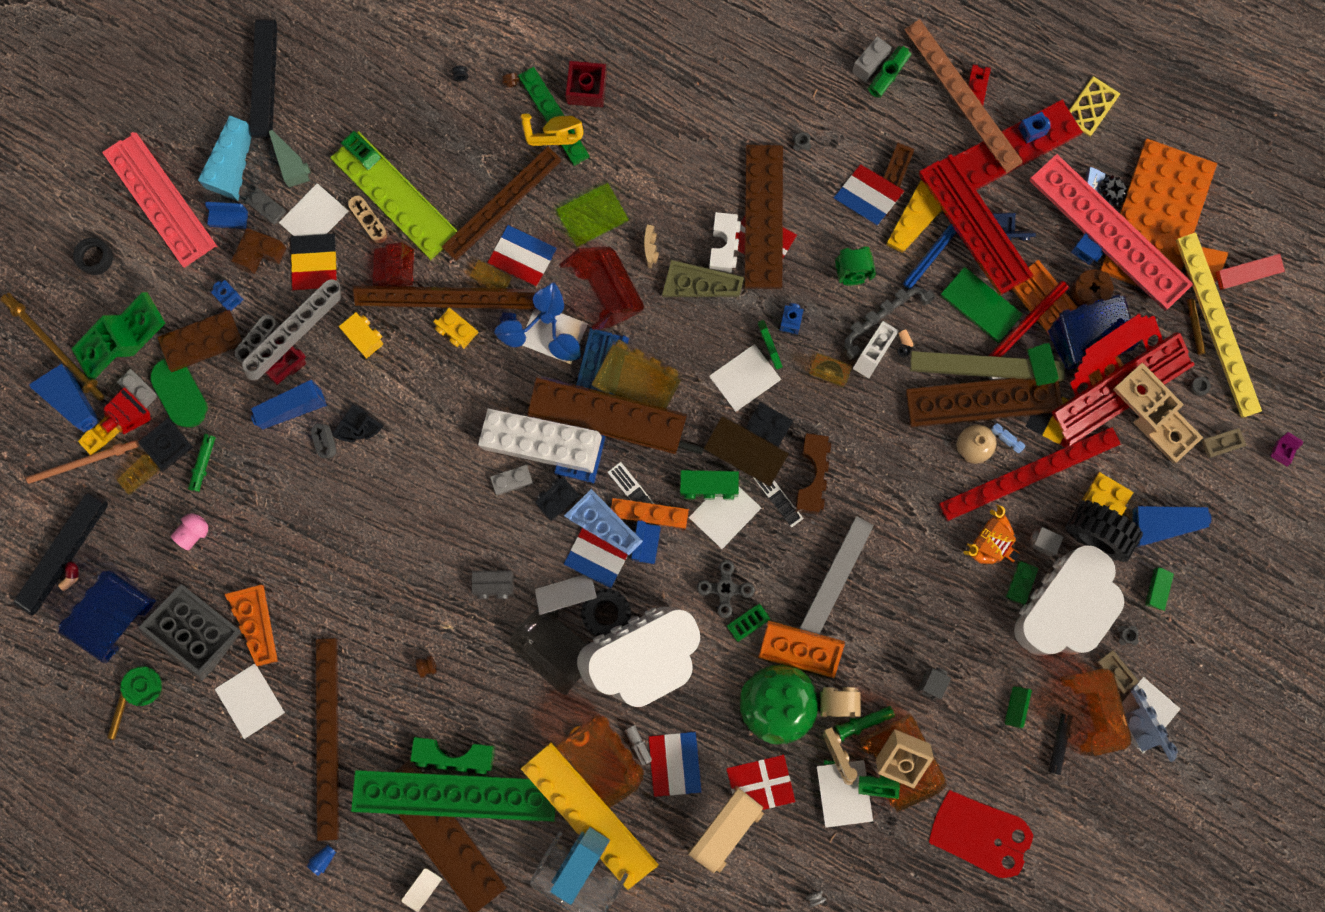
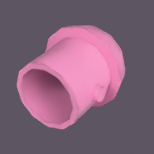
[171,513,208,550]

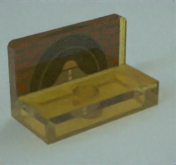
[809,353,852,387]

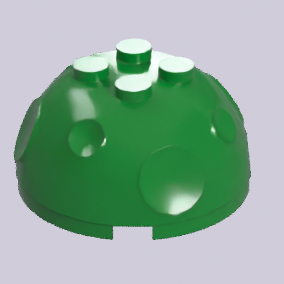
[740,665,819,745]

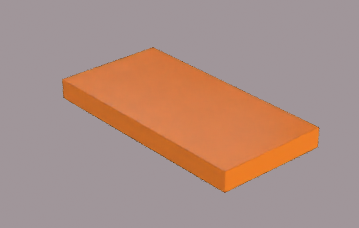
[758,621,845,678]

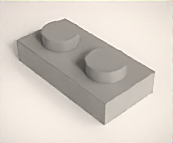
[117,369,158,408]
[490,465,533,496]

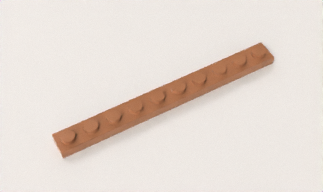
[904,19,1022,173]

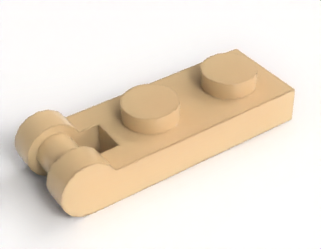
[822,727,858,785]

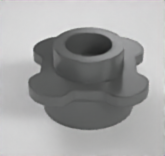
[792,133,811,151]
[1118,626,1139,645]

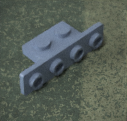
[1123,685,1178,762]

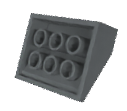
[138,584,241,682]

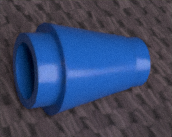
[306,844,336,876]

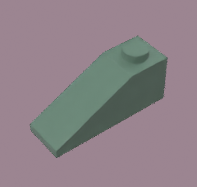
[269,130,311,187]

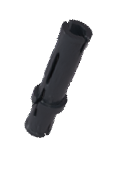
[1048,713,1073,775]

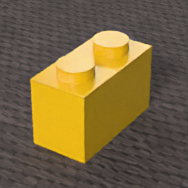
[339,312,384,359]

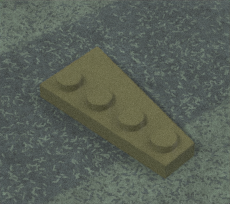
[662,260,744,297]

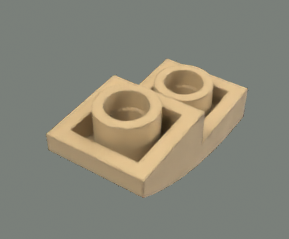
[644,224,659,268]

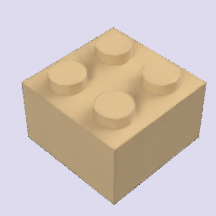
[876,729,934,788]

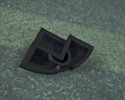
[332,402,384,442]

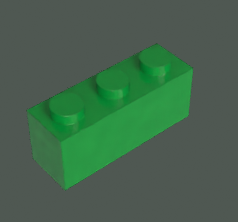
[680,470,739,500]

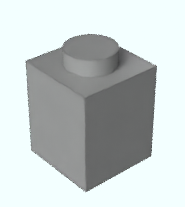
[1030,527,1064,557]

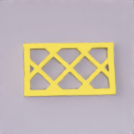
[1069,76,1120,137]

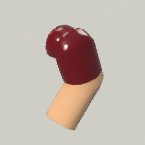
[58,562,79,591]

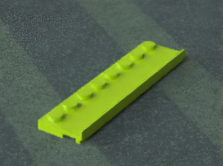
[330,131,458,261]

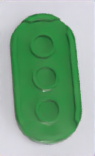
[151,359,208,428]

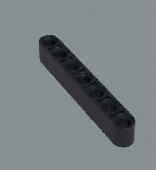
[250,19,277,138]
[14,492,108,616]

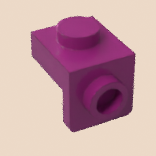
[1270,432,1303,467]

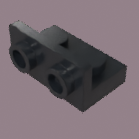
[535,477,580,522]

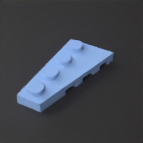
[564,489,643,555]

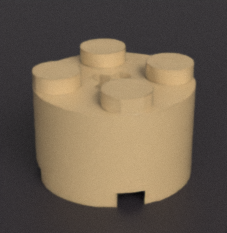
[820,687,861,717]

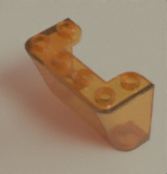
[555,714,644,808]

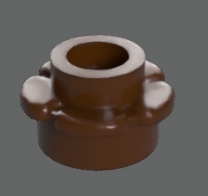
[502,73,520,88]

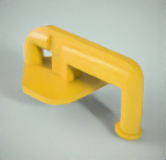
[520,114,583,146]

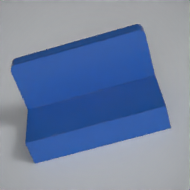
[205,202,248,229]
[631,520,661,564]

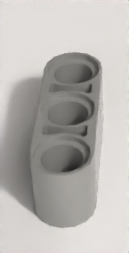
[235,315,280,364]

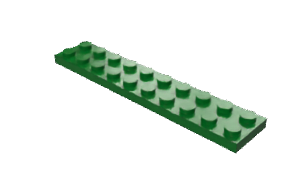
[351,770,555,822]

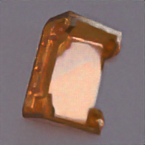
[860,713,947,812]

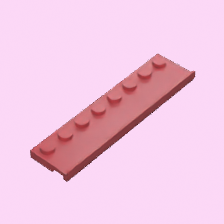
[102,132,218,268]

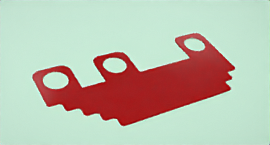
[1070,314,1163,396]

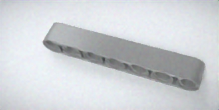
[242,280,341,380]
[799,516,874,634]

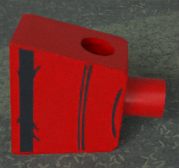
[100,387,151,434]

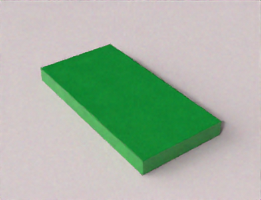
[940,267,1023,343]

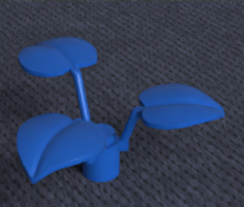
[494,282,581,361]

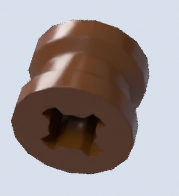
[416,655,437,678]

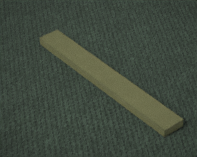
[910,351,1065,382]

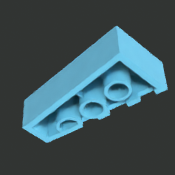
[198,116,251,201]

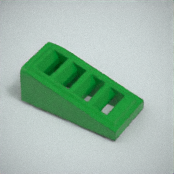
[341,131,381,170]
[727,603,771,642]

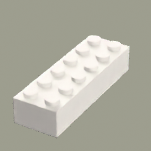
[478,409,602,473]

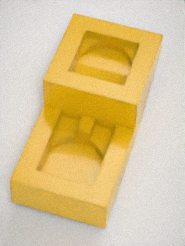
[78,417,120,455]

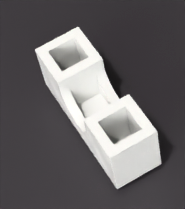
[709,212,741,274]

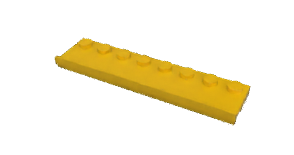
[521,742,659,890]

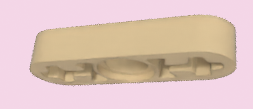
[348,196,387,243]

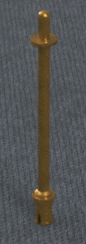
[0,293,104,401]

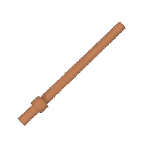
[26,440,139,484]

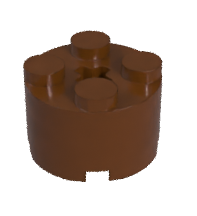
[1070,269,1114,312]

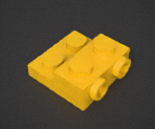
[1082,472,1134,515]

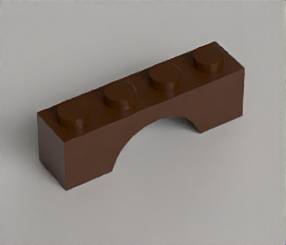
[795,433,831,515]

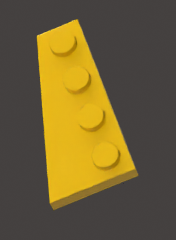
[886,181,942,253]

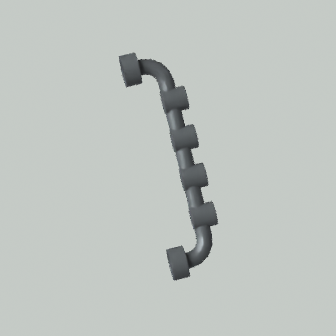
[845,287,936,361]

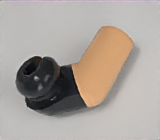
[897,330,913,357]

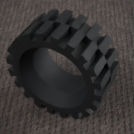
[1065,500,1143,562]

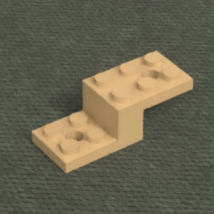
[1113,363,1203,464]

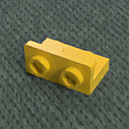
[433,308,479,349]

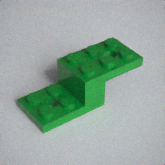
[72,292,165,380]

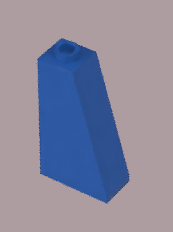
[29,364,100,432]
[251,380,327,430]
[1132,506,1211,548]

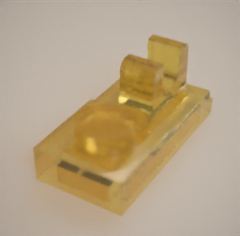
[470,260,512,289]

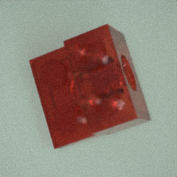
[373,242,414,286]

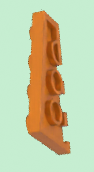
[224,585,278,666]

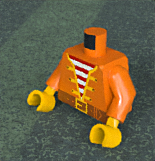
[963,504,1020,564]

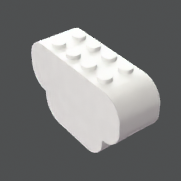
[1014,546,1124,656]
[577,607,700,707]

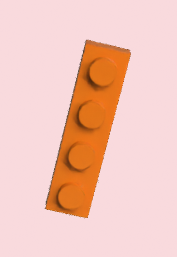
[611,498,689,529]

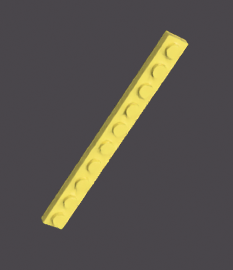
[1176,232,1262,418]

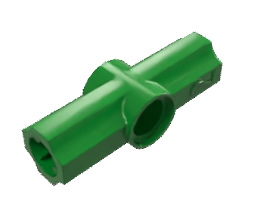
[868,46,911,98]

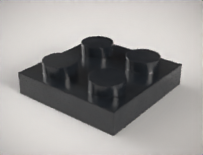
[745,402,793,447]
[138,418,193,472]

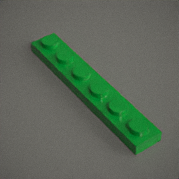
[518,67,589,166]

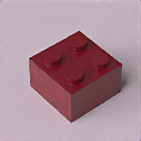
[566,61,607,107]

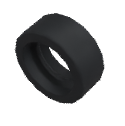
[73,237,113,275]

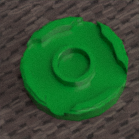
[120,667,162,706]

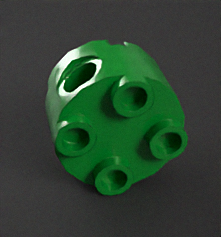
[835,246,876,286]

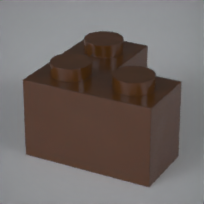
[231,228,287,275]

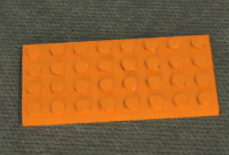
[1100,139,1217,287]

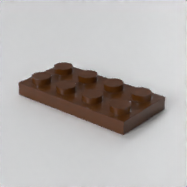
[157,310,242,372]

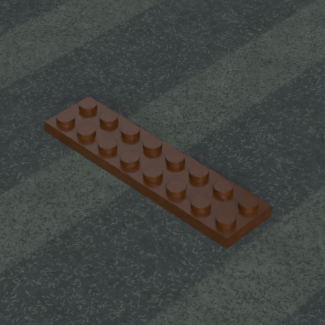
[745,145,783,289]
[905,378,1062,428]

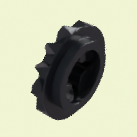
[1099,175,1128,205]

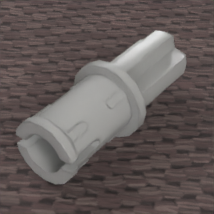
[624,725,652,765]

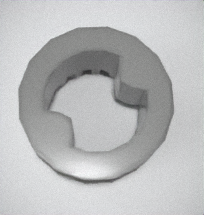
[805,890,826,907]

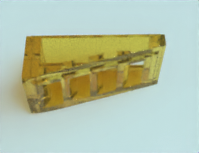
[117,455,160,495]

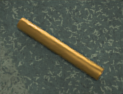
[1187,299,1206,355]
[107,693,127,740]

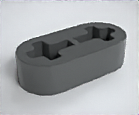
[311,423,336,459]

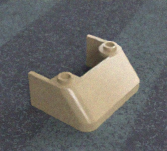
[688,786,764,873]

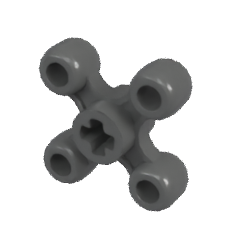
[696,560,755,619]

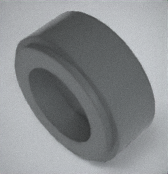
[1189,377,1211,396]

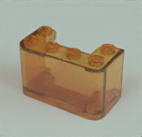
[1060,669,1132,756]

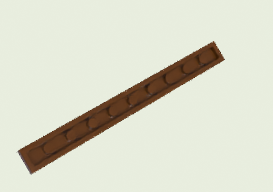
[353,285,540,310]
[316,638,339,841]

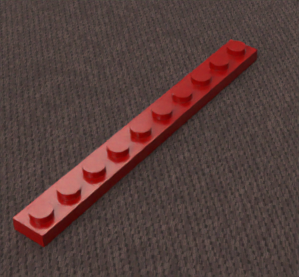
[939,427,1121,522]

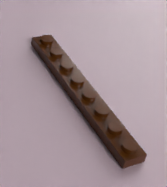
[442,147,561,262]

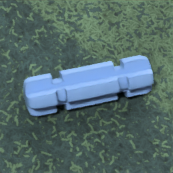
[991,423,1025,453]

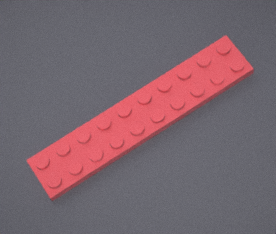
[1029,154,1193,311]

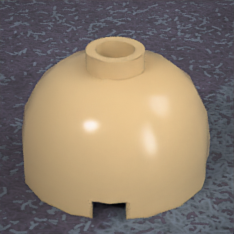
[956,425,997,464]

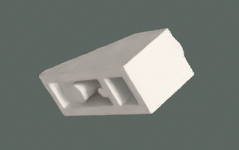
[853,321,899,378]

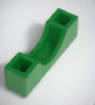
[410,737,495,774]

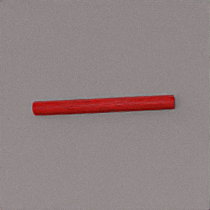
[988,281,1069,357]

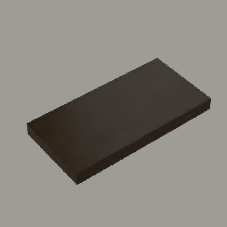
[704,416,789,487]

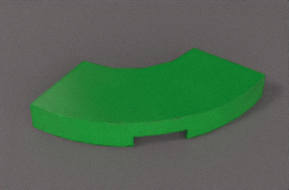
[757,320,783,369]

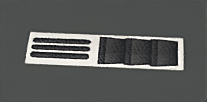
[608,462,654,504]
[753,477,804,528]

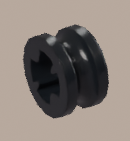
[451,66,469,82]

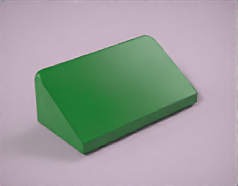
[1027,343,1059,386]
[1145,567,1174,611]
[1004,686,1032,728]

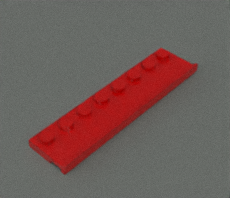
[954,99,1083,190]
[918,154,1034,296]
[1052,332,1195,446]

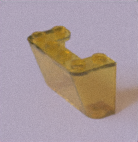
[591,339,681,408]

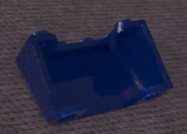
[1048,294,1139,370]
[58,570,157,663]

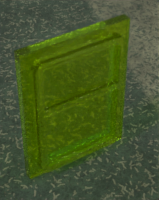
[556,183,629,247]

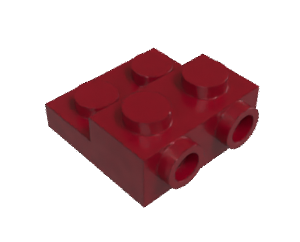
[262,340,306,385]

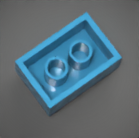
[550,827,610,905]

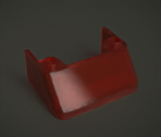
[559,247,644,330]

